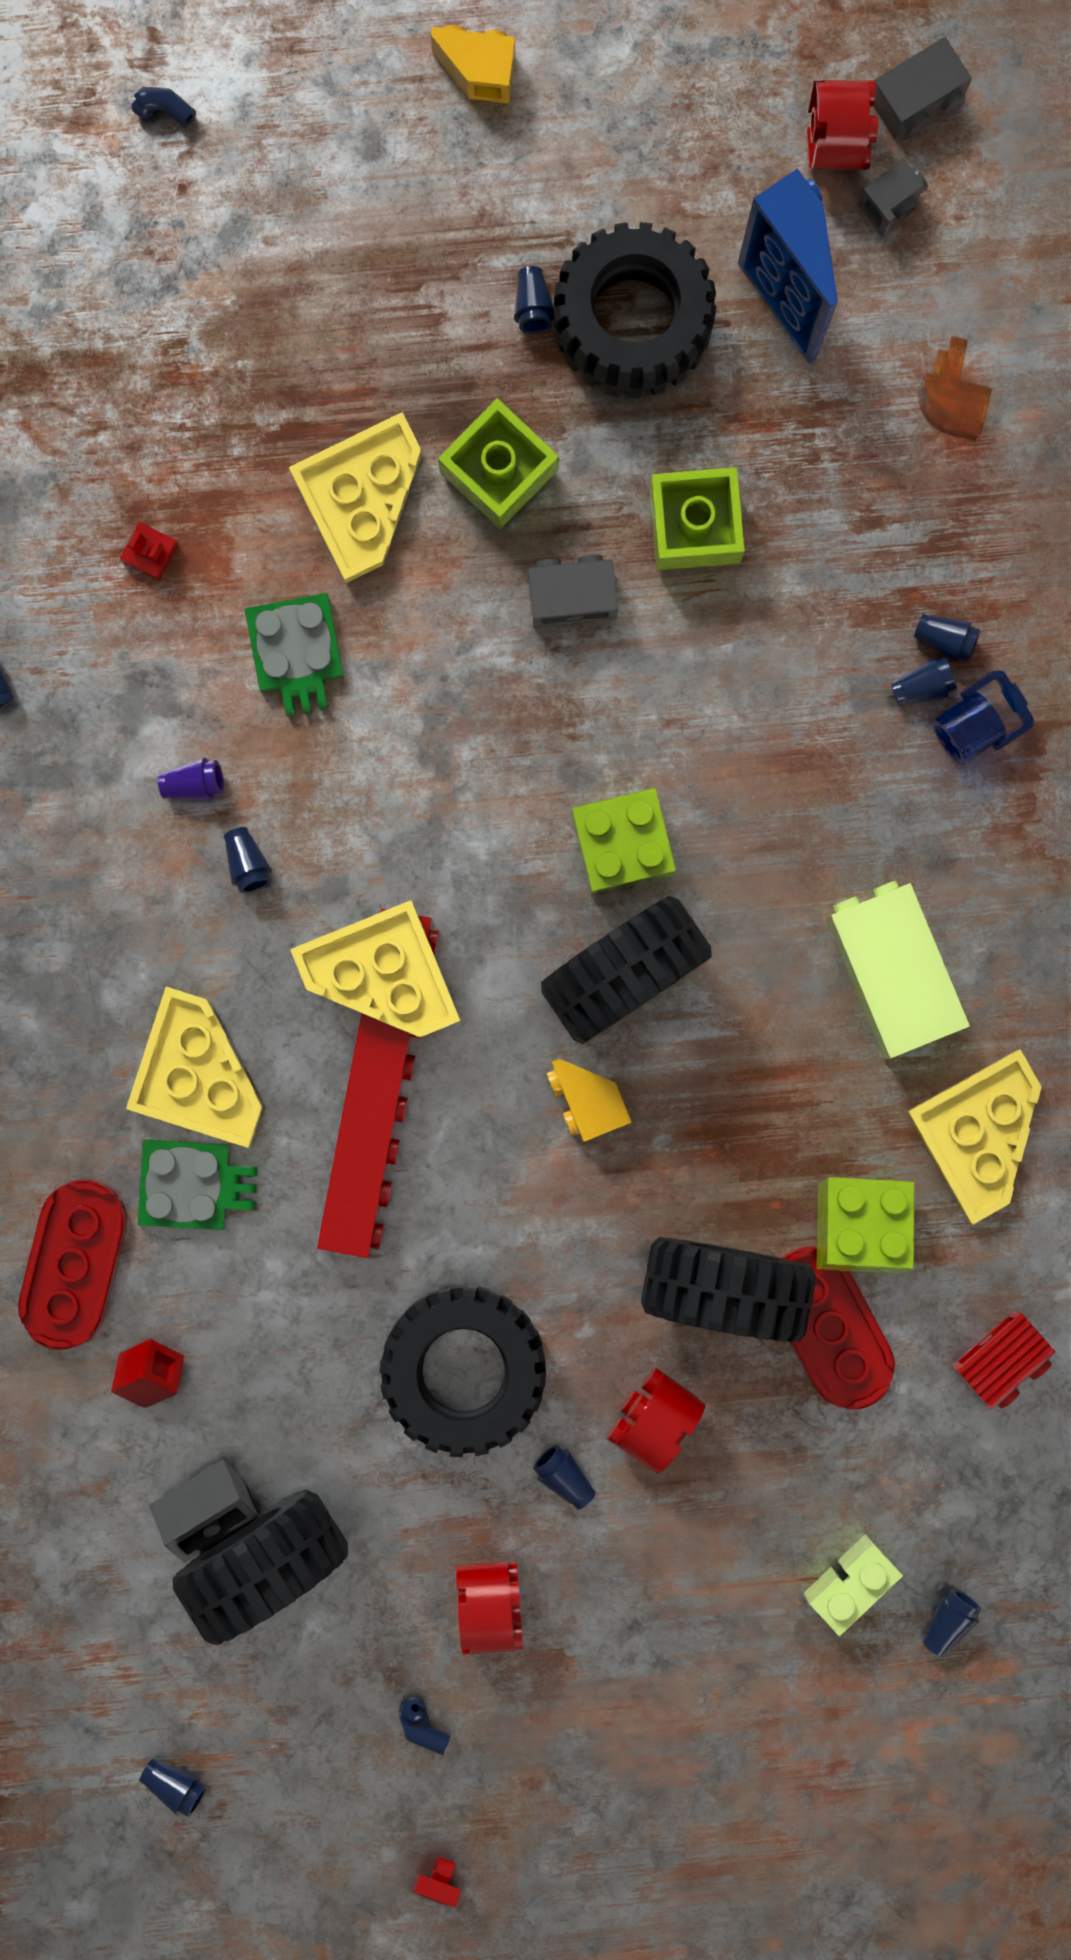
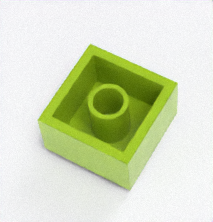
[438,398,559,530]
[649,467,745,571]
[571,788,676,896]
[817,1177,914,1274]

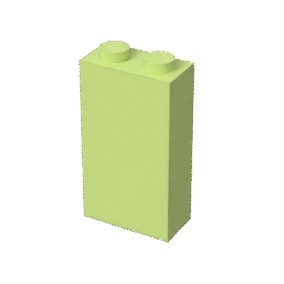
[826,880,970,1060]

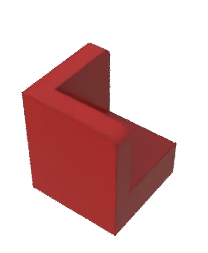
[111,1339,184,1408]

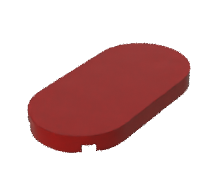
[18,1179,127,1350]
[781,1246,895,1410]

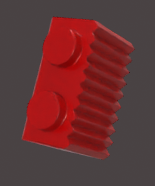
[951,1310,1056,1410]

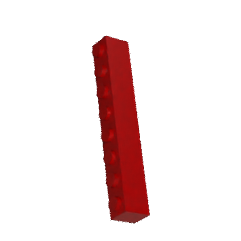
[317,909,440,1258]

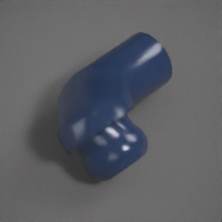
[131,86,196,127]
[399,1697,451,1756]

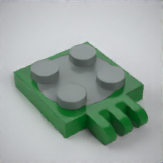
[244,593,344,717]
[137,1139,258,1230]

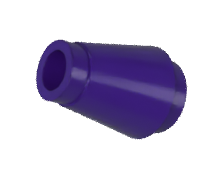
[158,758,224,800]

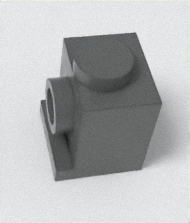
[858,159,928,237]

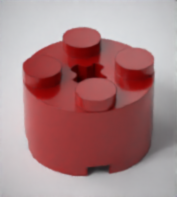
[807,80,878,170]
[606,1367,706,1474]
[456,1561,523,1655]

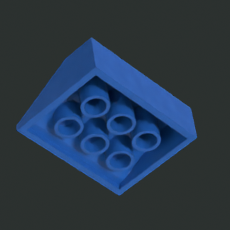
[738,168,838,364]

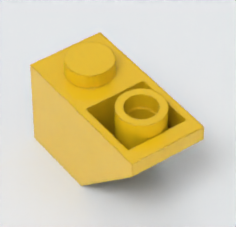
[431,25,516,104]
[546,1059,632,1142]

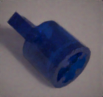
[932,670,1034,766]

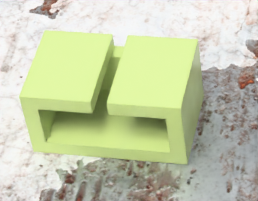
[803,1534,903,1637]

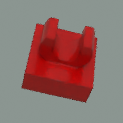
[120,521,179,581]
[411,1857,461,1908]

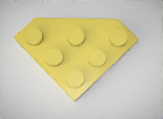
[289,412,422,583]
[290,900,461,1038]
[126,987,263,1148]
[906,1049,1042,1225]

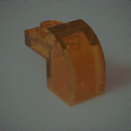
[918,336,992,441]

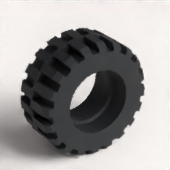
[554,222,716,398]
[541,895,712,1044]
[641,1237,817,1342]
[379,1285,546,1458]
[173,1489,348,1645]

